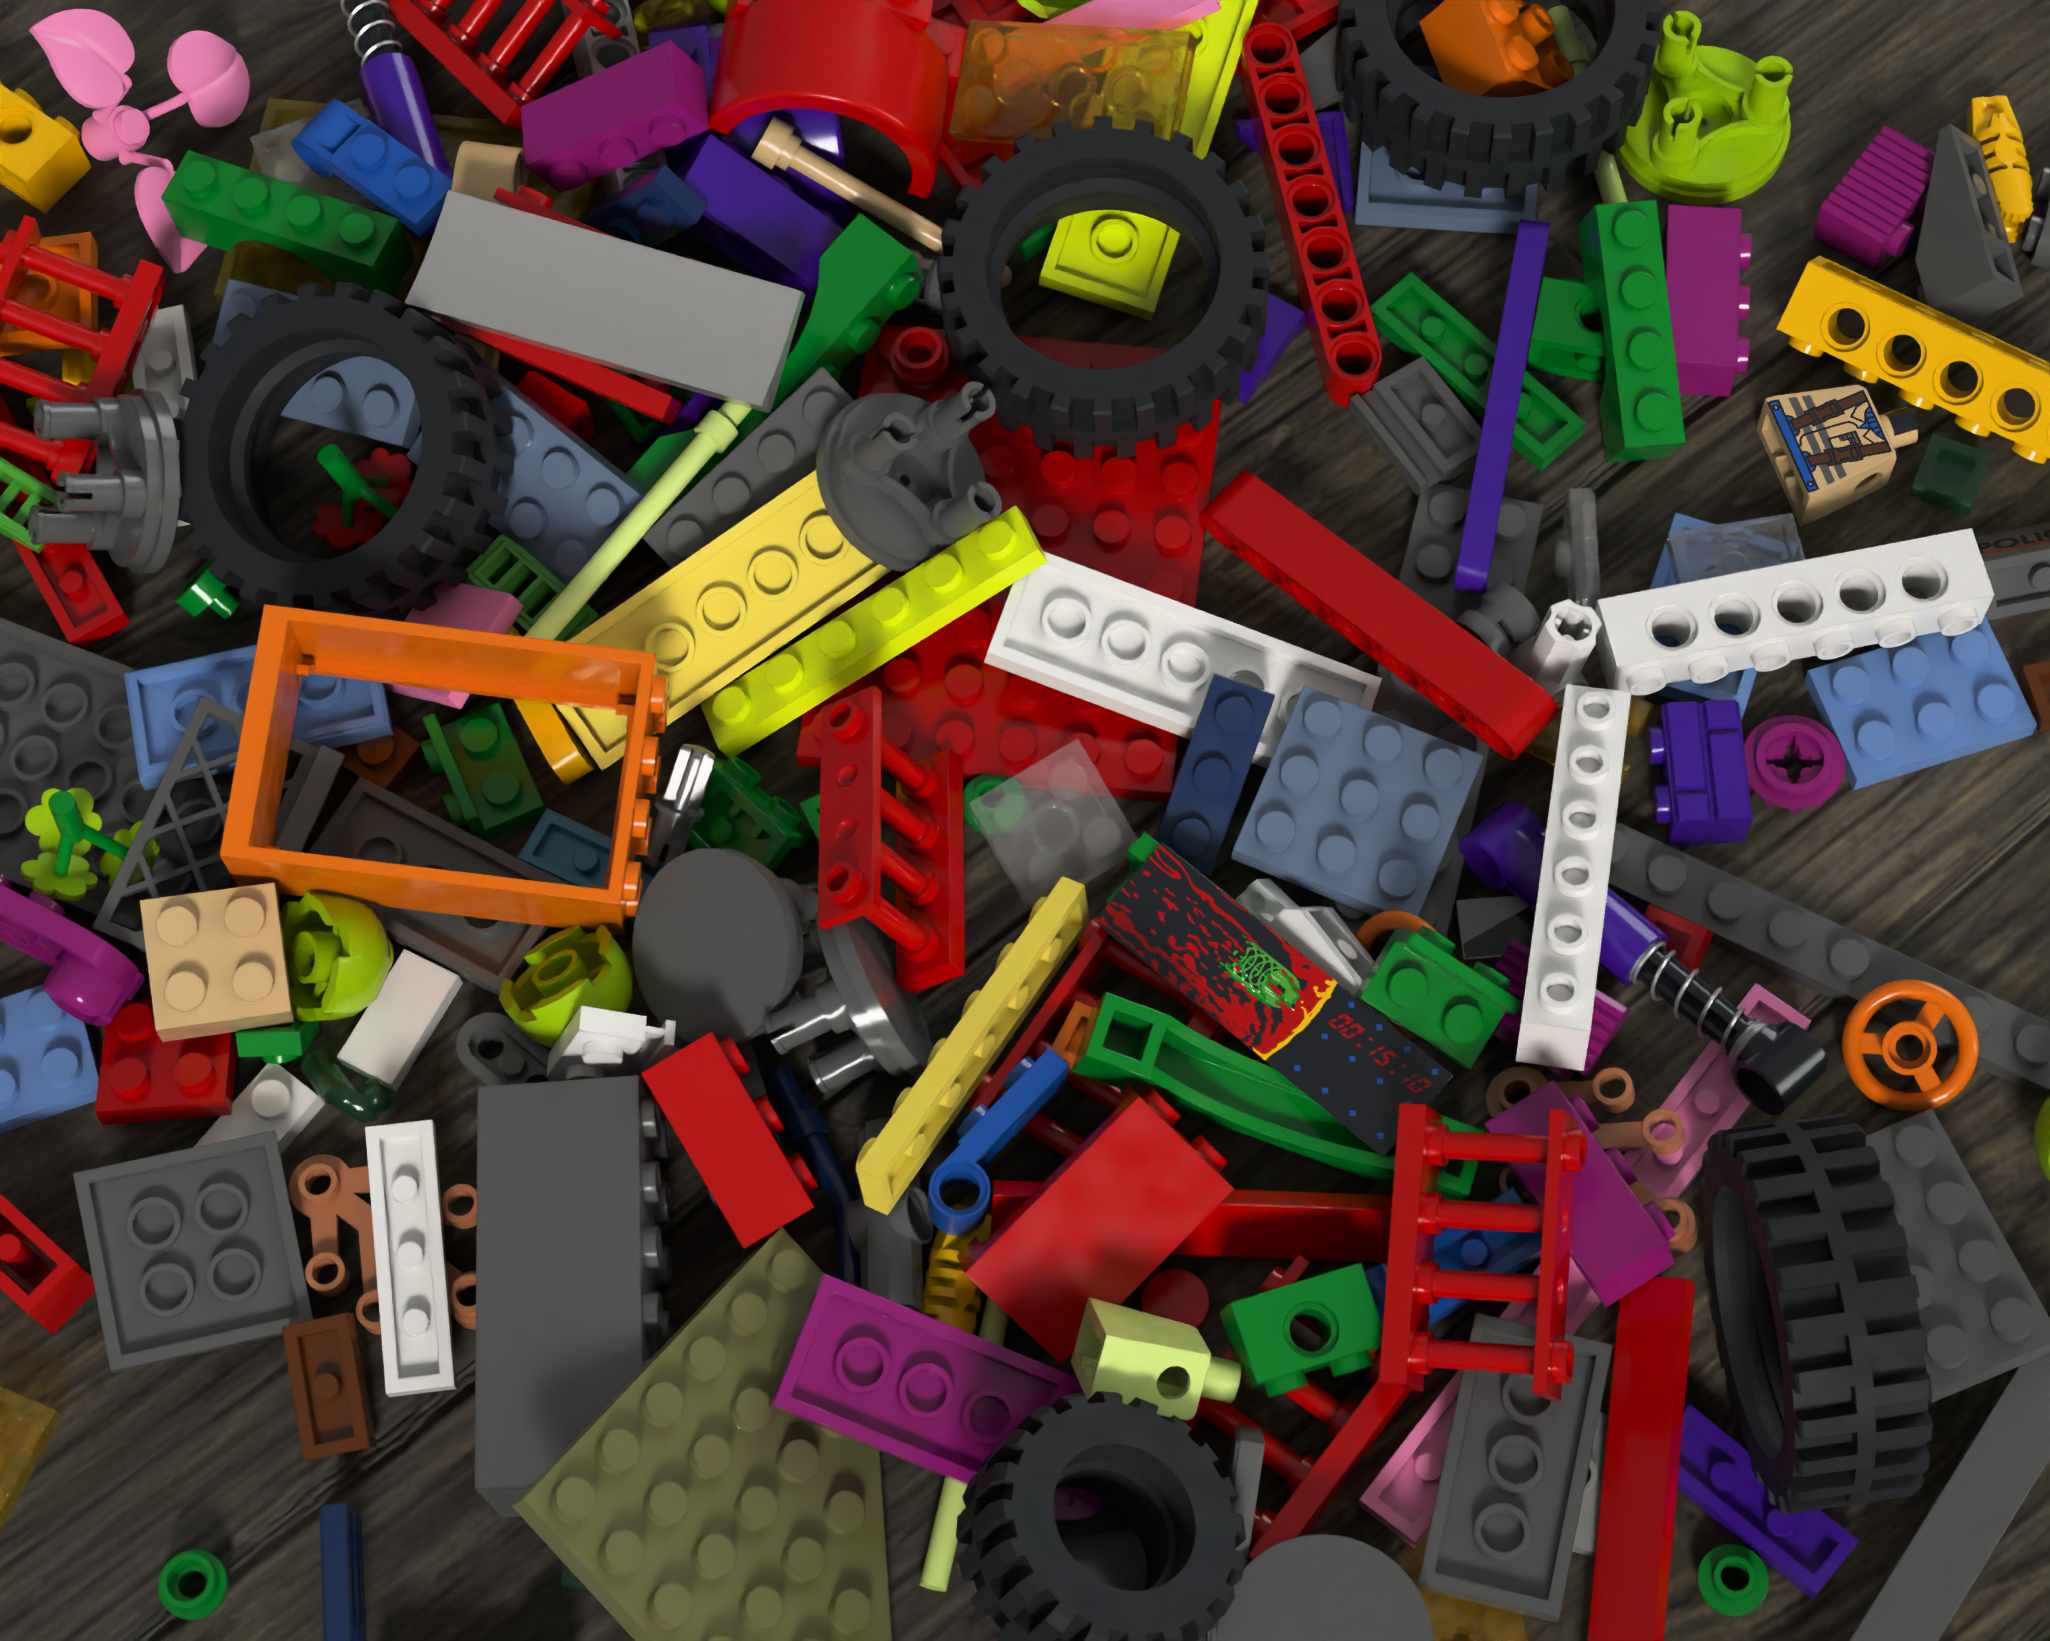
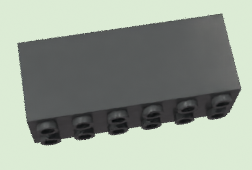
[475,1075,674,1518]

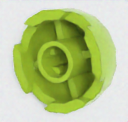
[281,892,393,1022]
[499,925,634,1048]

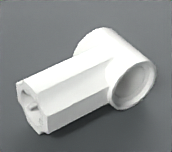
[1508,599,1602,711]

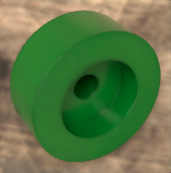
[174,559,241,620]

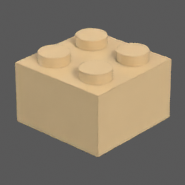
[140,883,295,1042]

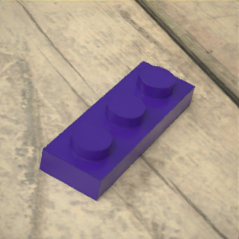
[1677,1404,1859,1600]

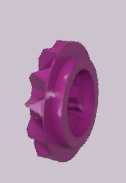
[1744,715,1845,815]

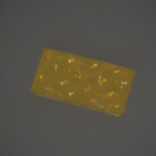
[949,20,1197,144]

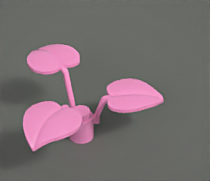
[29,9,250,274]

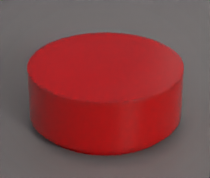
[1141,1269,1209,1331]

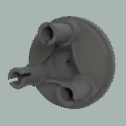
[816,381,1002,573]
[28,389,180,573]
[632,848,818,1045]
[763,911,933,1094]
[1216,1534,1434,1641]

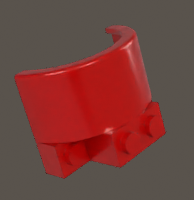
[707,0,967,199]

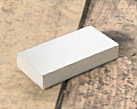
[337,949,463,1092]

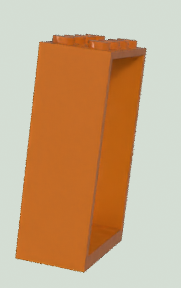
[220,604,670,936]

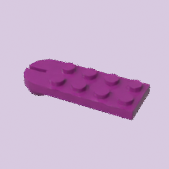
[0,873,145,1027]
[769,1274,1111,1520]

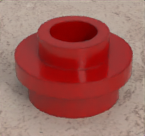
[889,326,950,386]

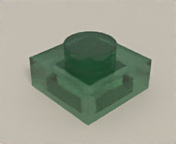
[1909,433,1992,516]

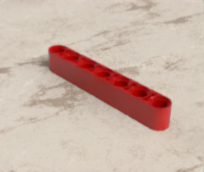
[1240,22,1382,407]
[1199,470,1559,760]

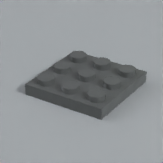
[73,1130,314,1373]

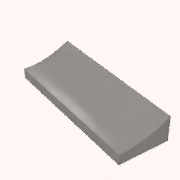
[405,190,805,414]

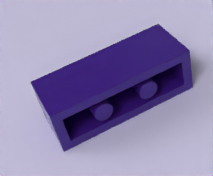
[675,134,845,310]

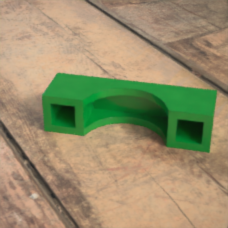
[161,150,414,297]
[1578,200,1686,463]

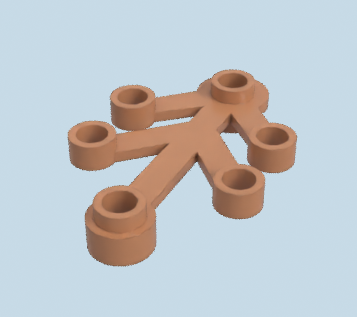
[1486,1066,1698,1258]
[288,1154,477,1335]

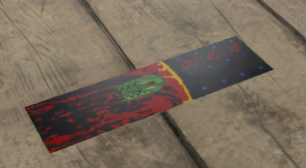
[1094,842,1453,1158]

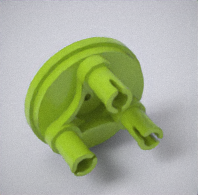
[1616,10,1793,206]

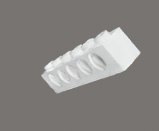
[1595,528,1994,696]
[1516,684,1631,1071]

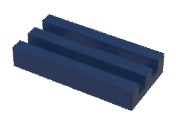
[319,1503,366,1641]

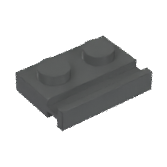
[1349,356,1482,498]

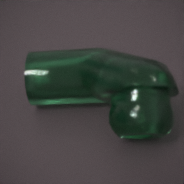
[300,1050,392,1123]

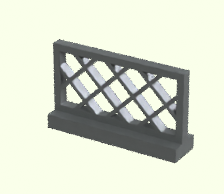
[92,696,345,953]

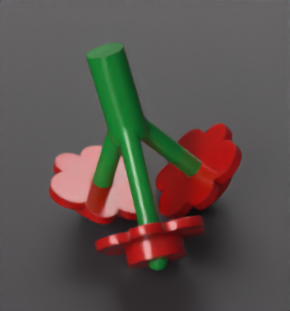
[313,444,414,551]

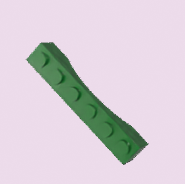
[626,213,924,522]
[1071,992,1487,1201]

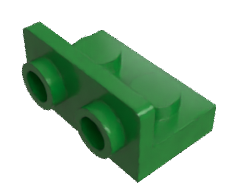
[420,702,546,842]
[688,756,815,872]
[1354,926,1522,1069]

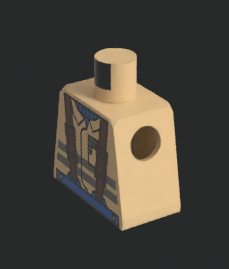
[1757,385,1918,526]

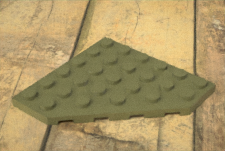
[511,1227,892,1641]

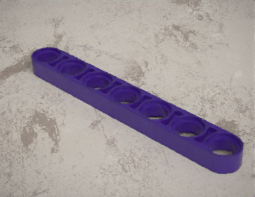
[1454,219,1551,595]

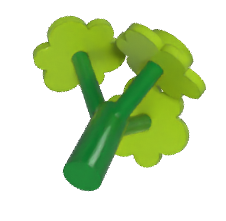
[20,788,160,901]

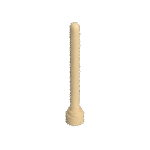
[751,116,1012,288]

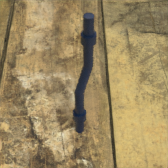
[767,1065,861,1288]

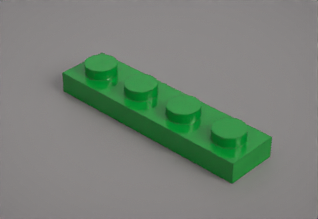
[1369,272,1586,472]

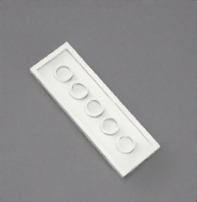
[984,551,1382,769]

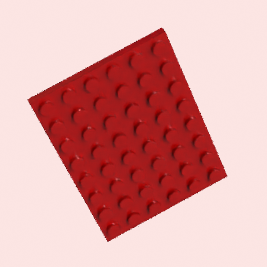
[796,324,1223,803]

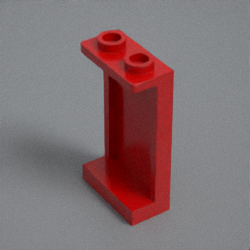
[957,1083,1234,1364]

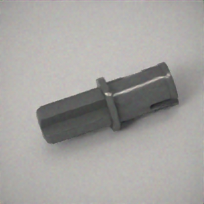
[641,744,716,868]

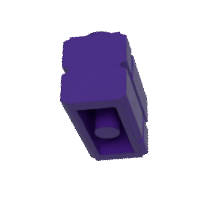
[1646,699,1753,845]

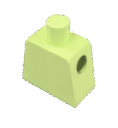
[1071,1297,1241,1420]

